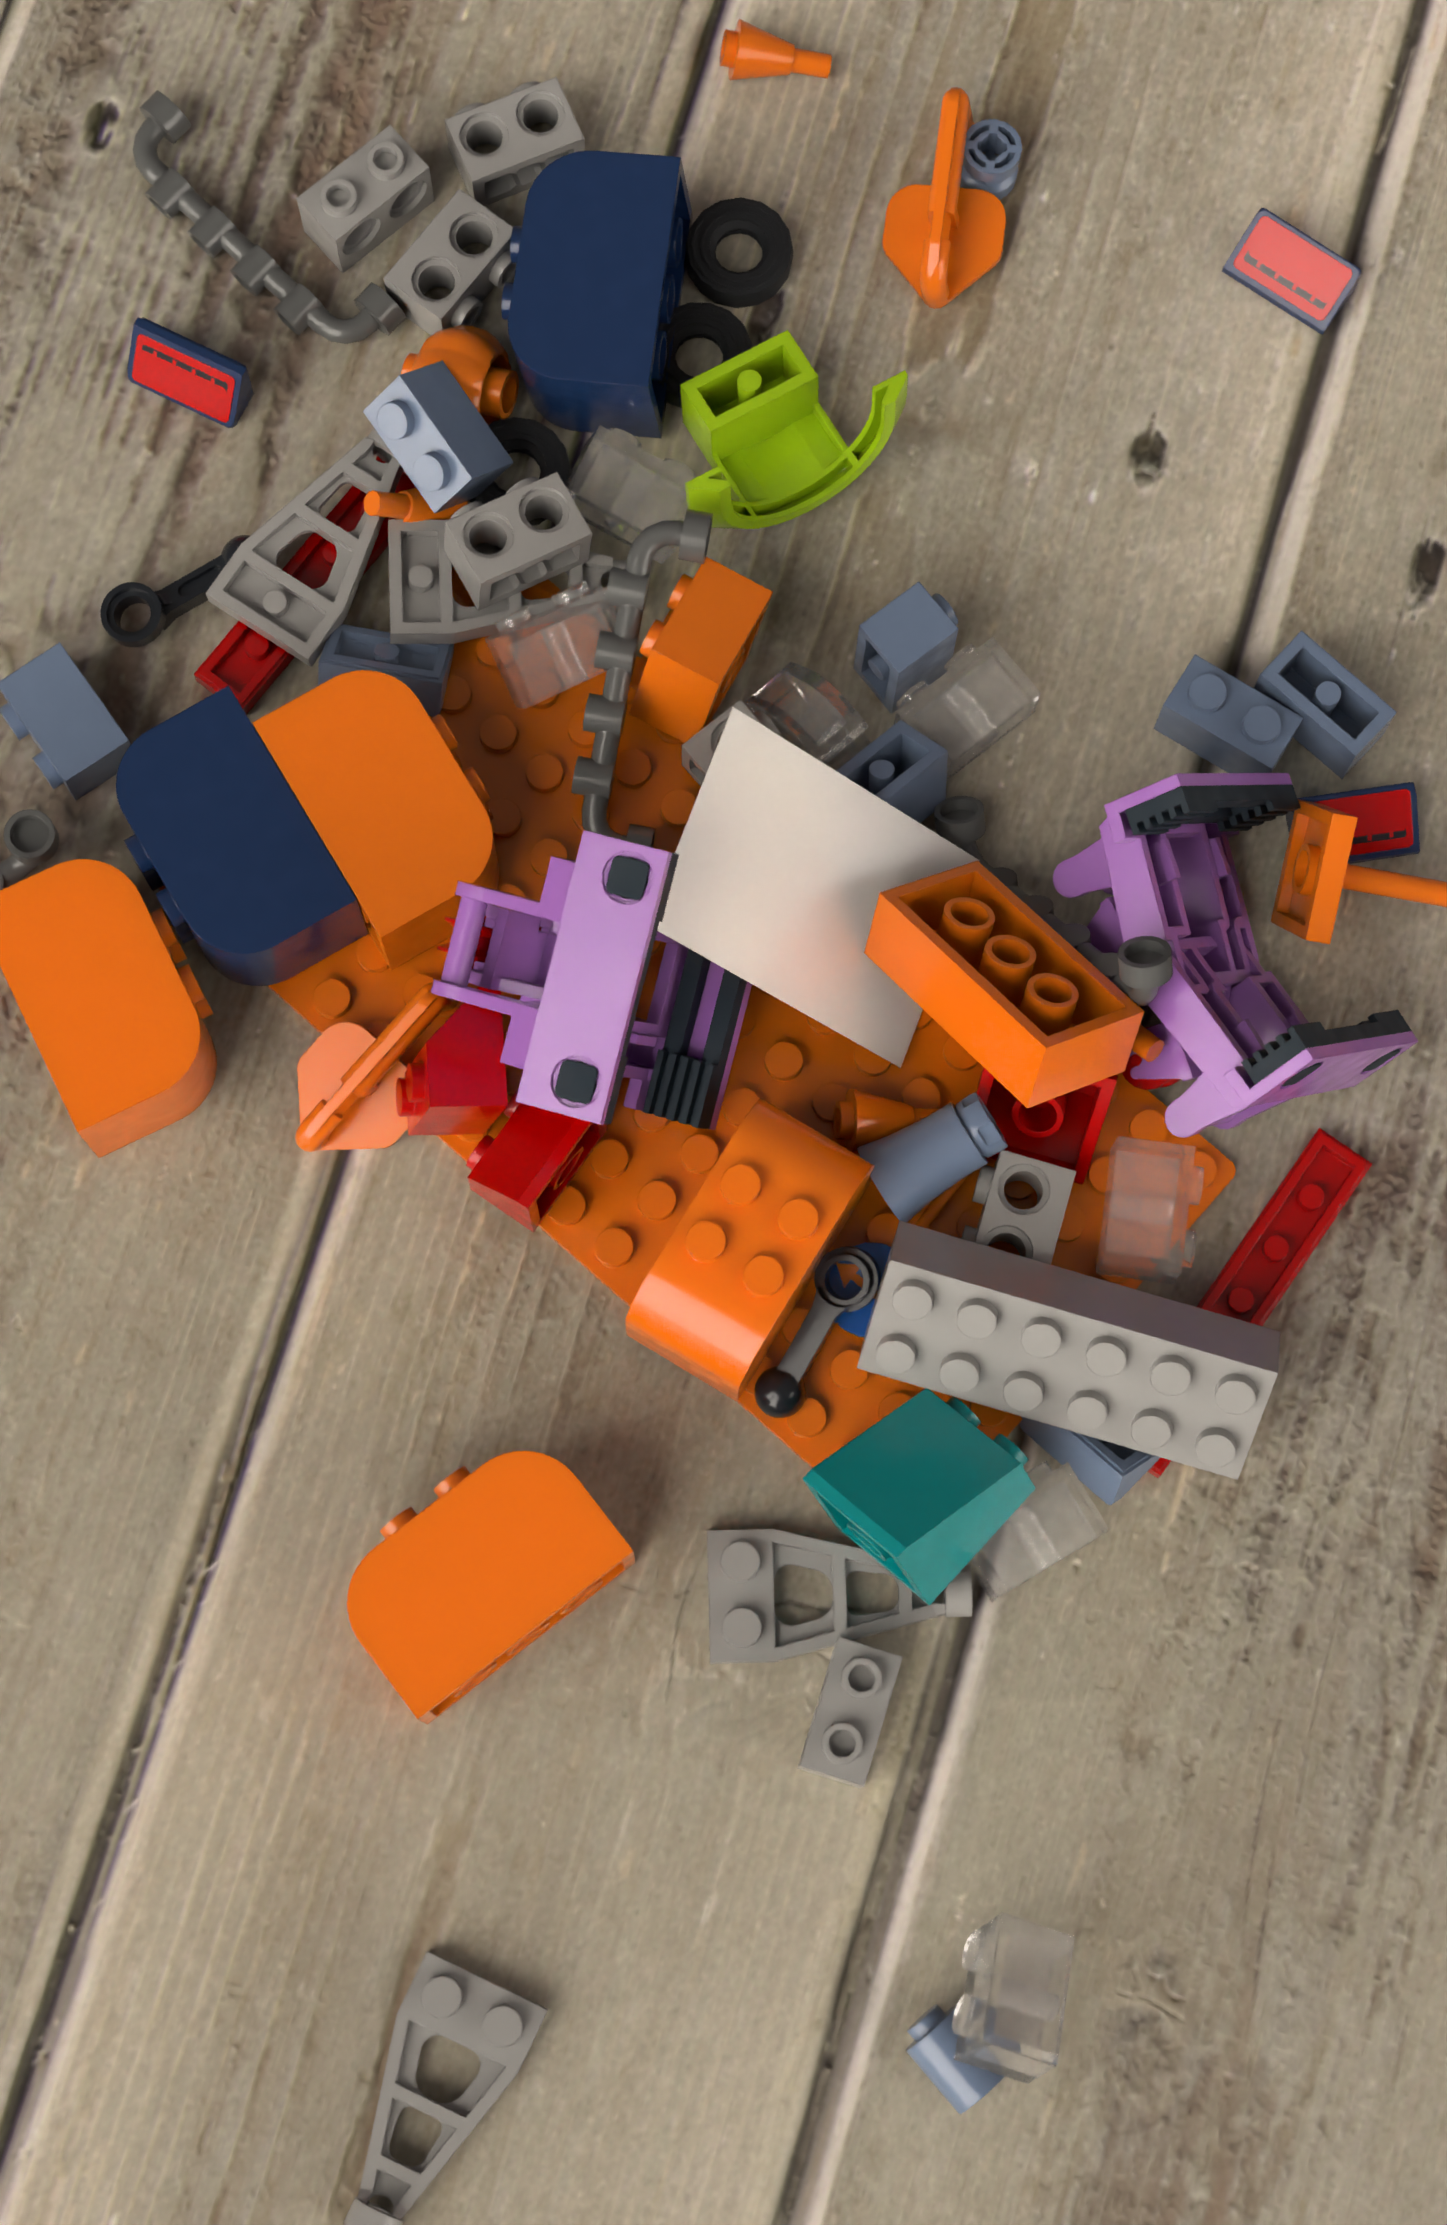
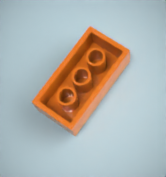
[864,860,1145,1109]

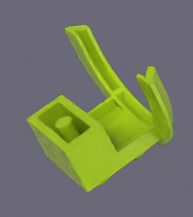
[680,330,908,529]

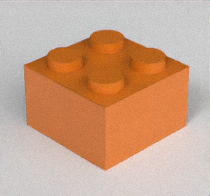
[629,557,773,743]

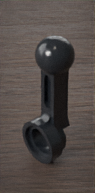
[100,535,251,647]
[754,1246,881,1418]

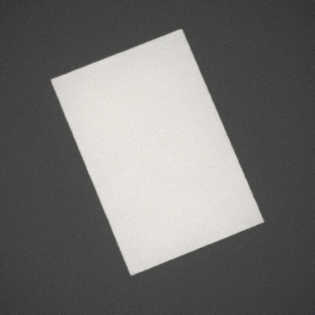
[657,707,980,1068]

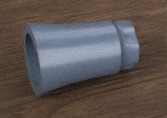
[857,1092,1008,1223]

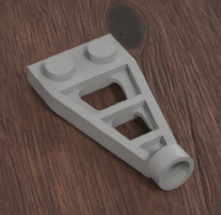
[205,428,404,667]
[388,519,627,644]
[707,1529,972,1664]
[343,1951,548,2225]

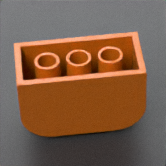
[252,670,499,971]
[0,859,217,1158]
[625,1098,875,1402]
[347,1451,635,1725]

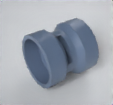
[960,119,1022,200]

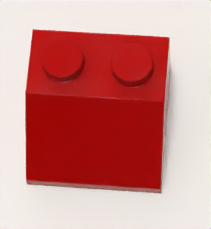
[396,986,508,1136]
[976,1067,1118,1185]
[466,1088,608,1233]

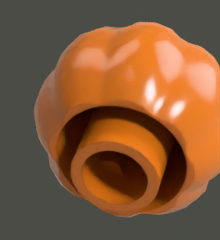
[401,325,519,425]

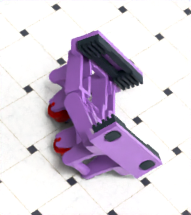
[1053,773,1418,1138]
[430,830,752,1130]

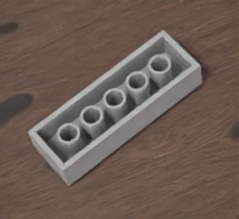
[857,1221,1280,1480]

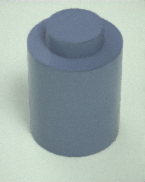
[906,2004,1010,2114]

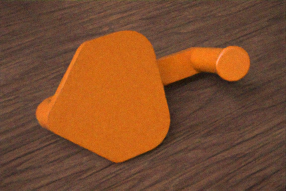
[882,87,1006,309]
[295,983,463,1152]

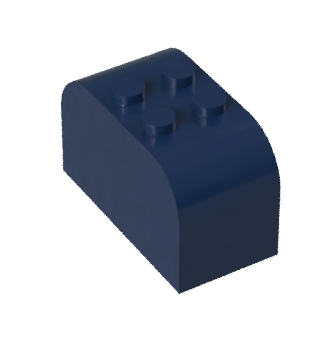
[501,150,693,438]
[116,686,368,986]

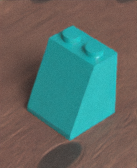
[803,1388,1036,1606]

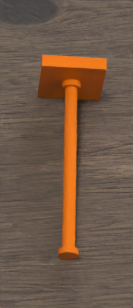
[1271,799,1447,944]

